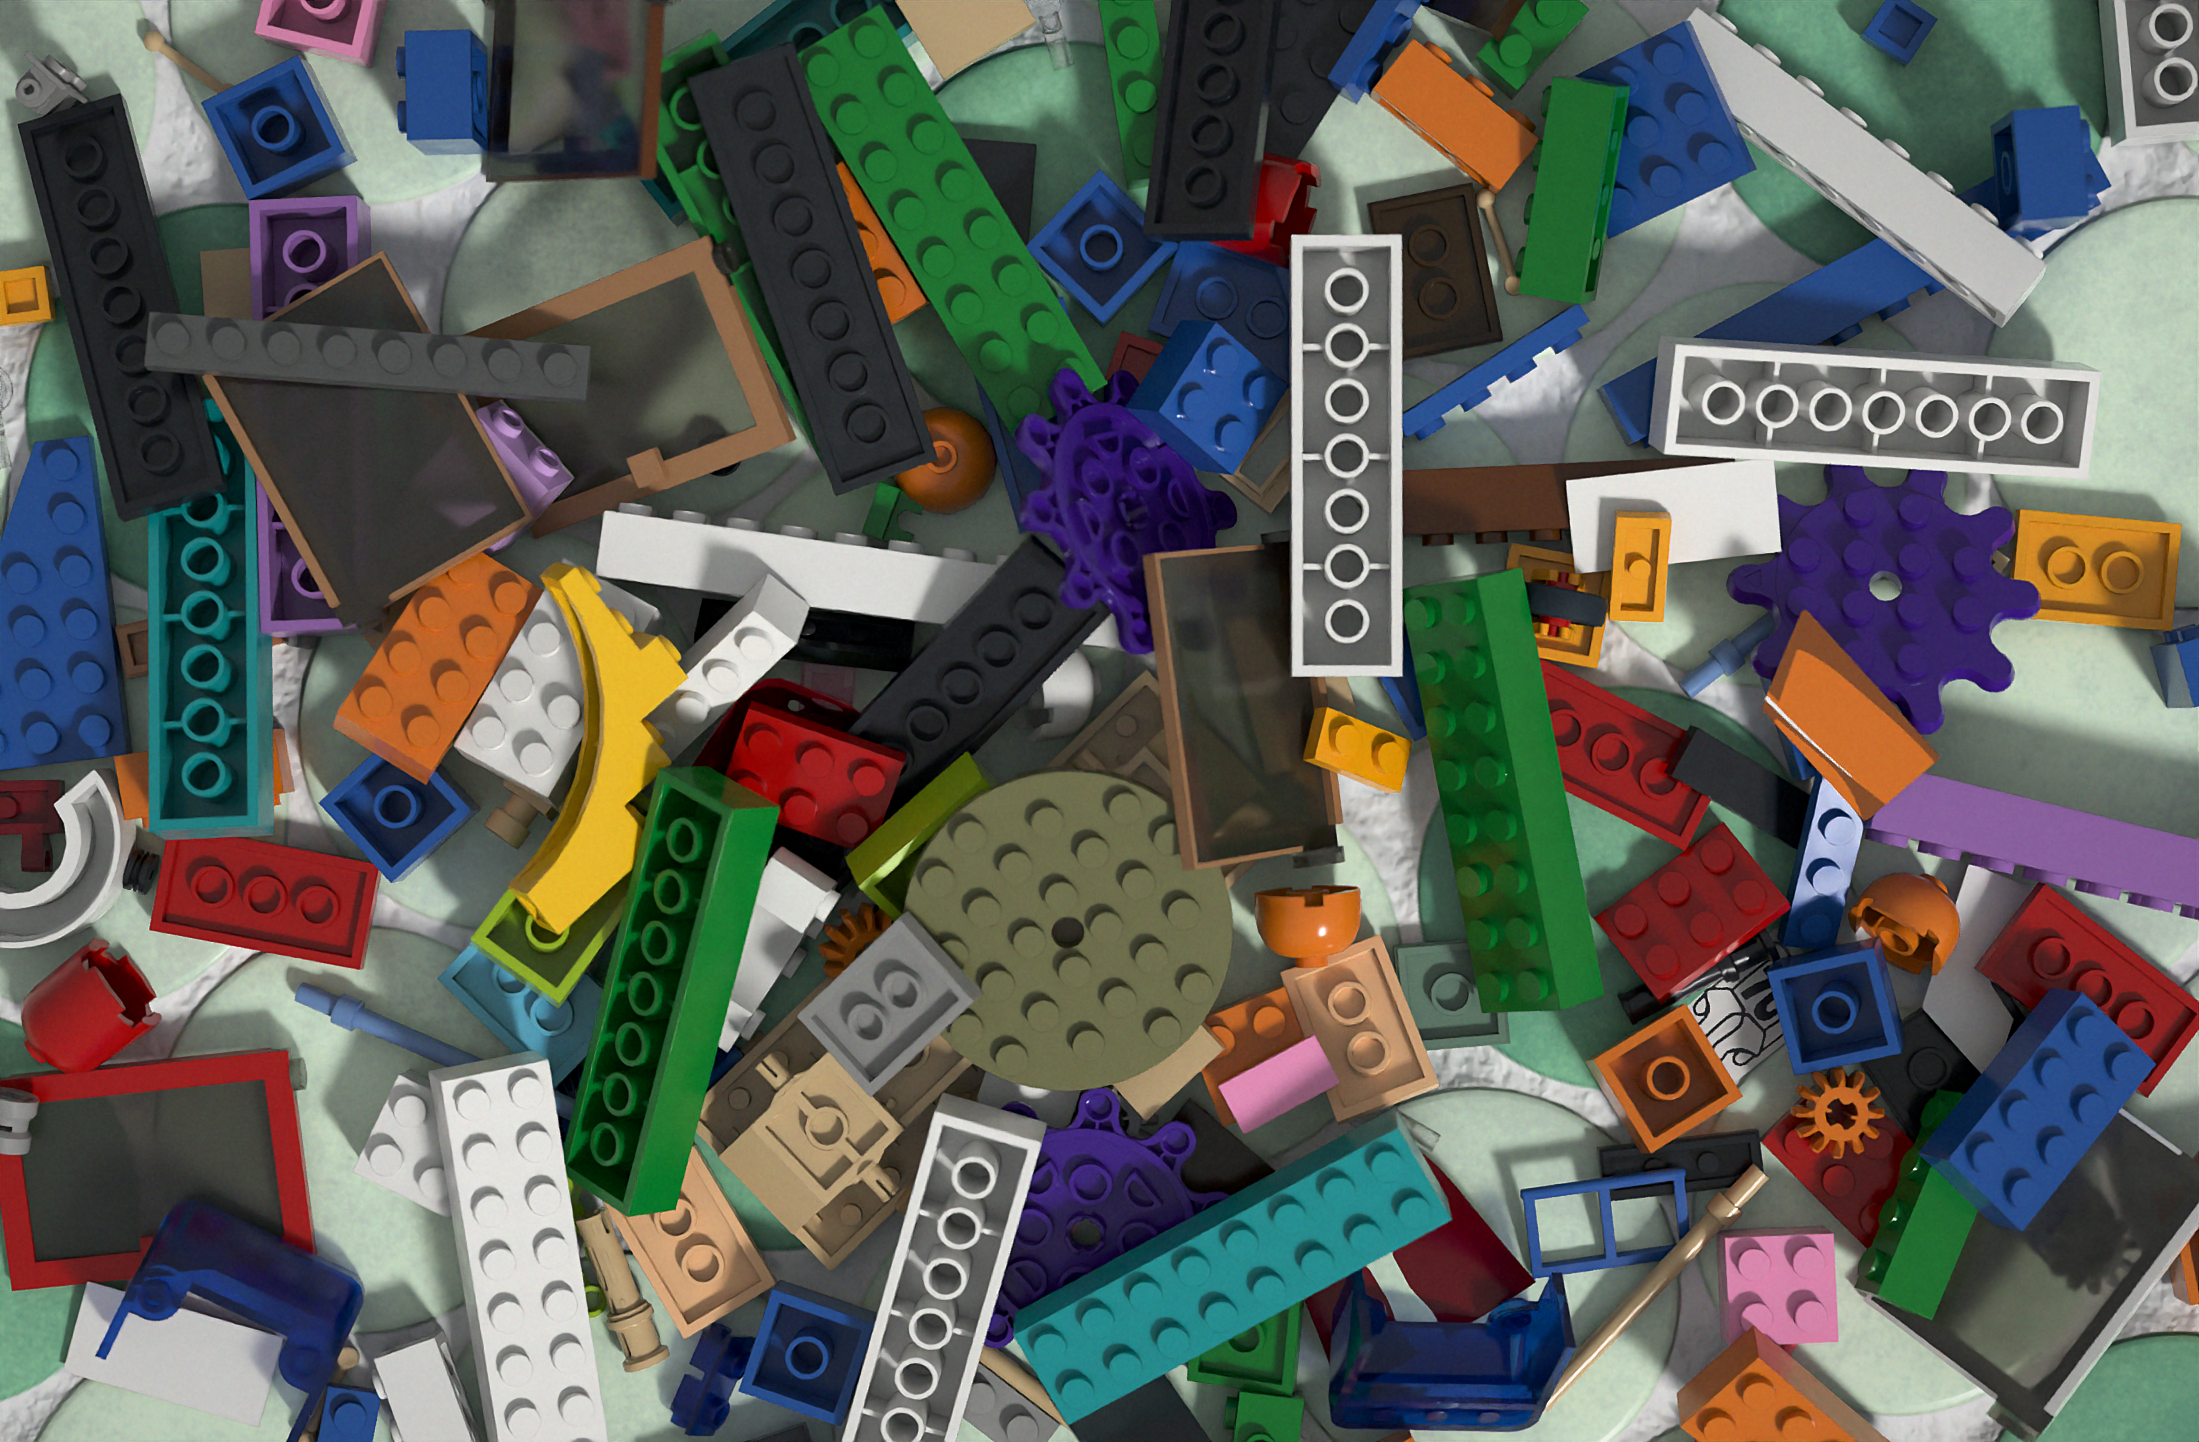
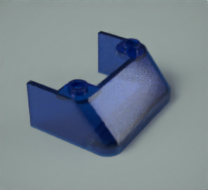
[95,1200,365,1442]
[1328,1268,1576,1432]

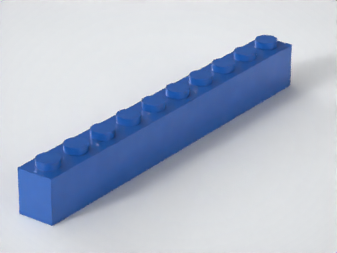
[1597,147,2111,449]

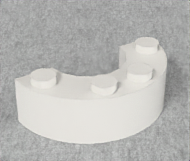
[0,768,136,948]
[718,846,841,1053]

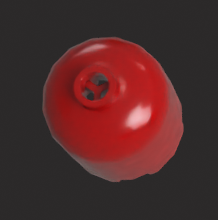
[1207,151,1321,269]
[21,938,162,1073]

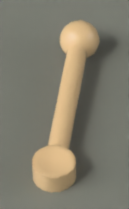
[143,31,234,94]
[1475,188,1522,296]
[296,1346,360,1442]

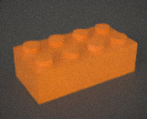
[333,552,544,785]
[1677,1325,1890,1442]

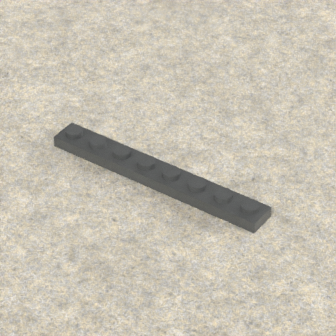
[144,312,593,404]

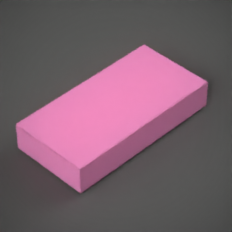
[1218,1034,1340,1134]

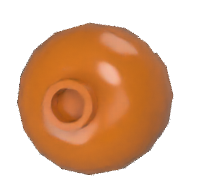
[893,406,998,515]
[1847,872,1961,976]
[1254,885,1362,968]

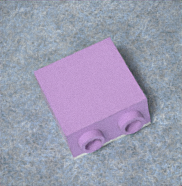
[411,399,575,558]

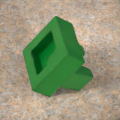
[861,482,924,543]

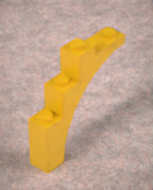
[507,562,688,935]

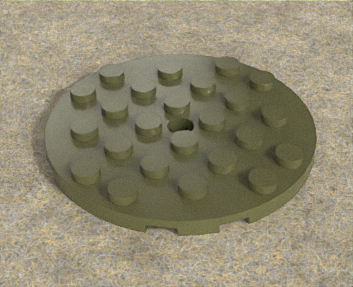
[903,766,1233,1091]

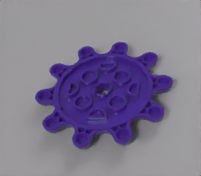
[1014,368,1243,655]
[1726,464,2042,735]
[984,1087,1230,1348]

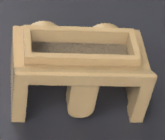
[1219,390,1290,516]

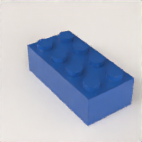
[1918,988,2156,1232]

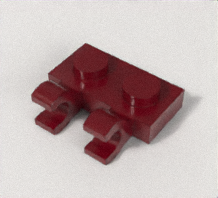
[0,780,65,872]

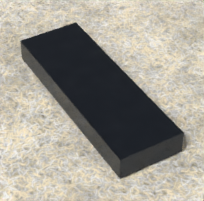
[1664,725,1810,850]
[1597,1128,1765,1202]

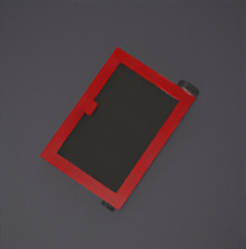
[0,1047,317,1291]

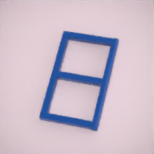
[1520,1166,1690,1279]

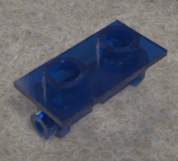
[669,1322,756,1436]

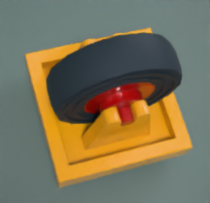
[1505,542,1611,669]

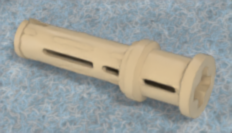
[575,1207,670,1372]

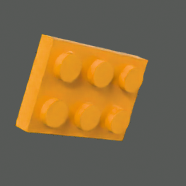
[2010,509,2182,632]

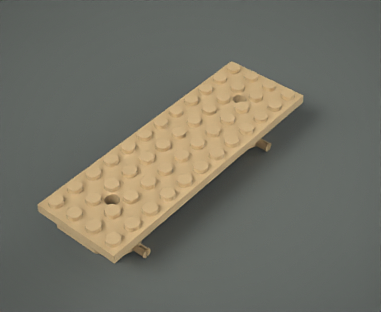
[696,669,1295,1272]

